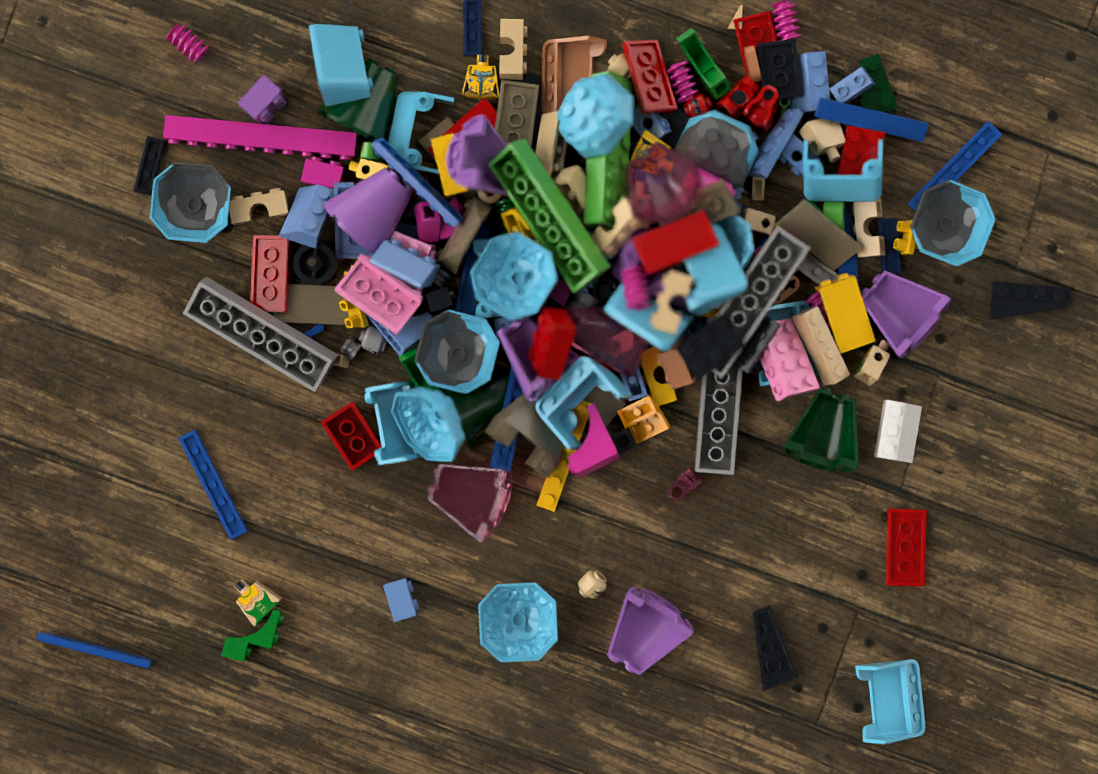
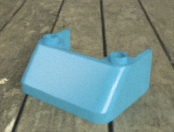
[386,91,455,177]
[803,140,883,202]
[604,283,697,351]
[536,357,633,449]

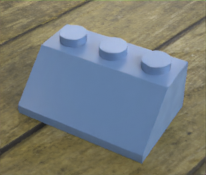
[790,51,830,114]
[279,185,334,249]
[369,238,441,288]

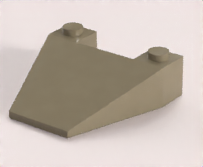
[435,196,494,275]
[484,393,562,478]

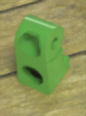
[360,142,380,163]

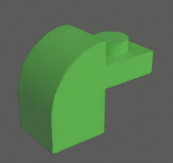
[823,201,846,231]

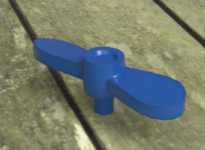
[304,324,324,338]

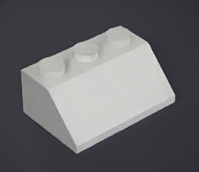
[874,400,922,463]

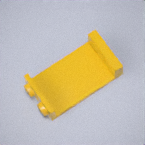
[815,273,875,354]

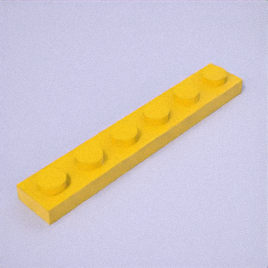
[536,400,593,512]

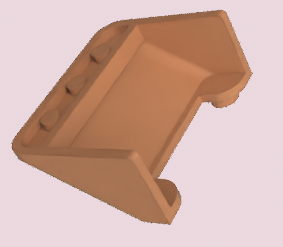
[541,36,607,114]

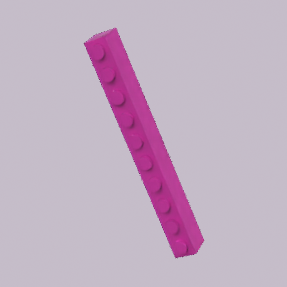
[163,115,358,161]

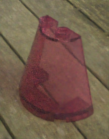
[627,141,702,224]
[568,306,649,377]
[427,464,512,543]

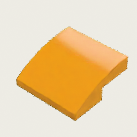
[617,395,671,444]

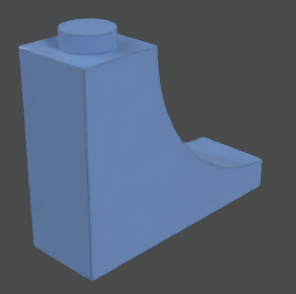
[366,312,435,356]

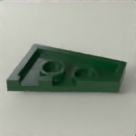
[859,54,898,113]

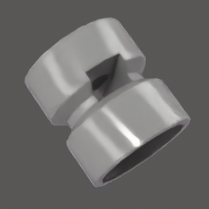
[565,291,599,322]

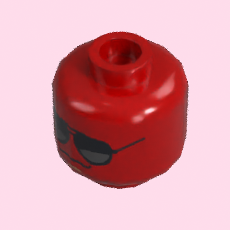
[683,93,713,118]

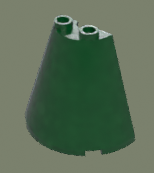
[316,58,398,143]
[440,368,511,451]
[783,388,858,473]

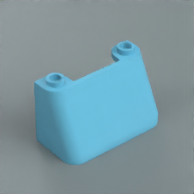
[309,24,373,106]

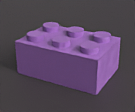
[238,75,288,124]

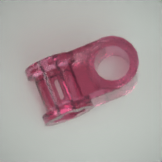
[667,466,703,501]

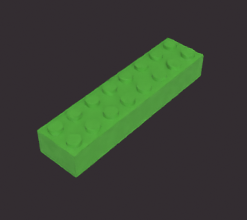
[584,71,633,229]
[488,138,611,293]

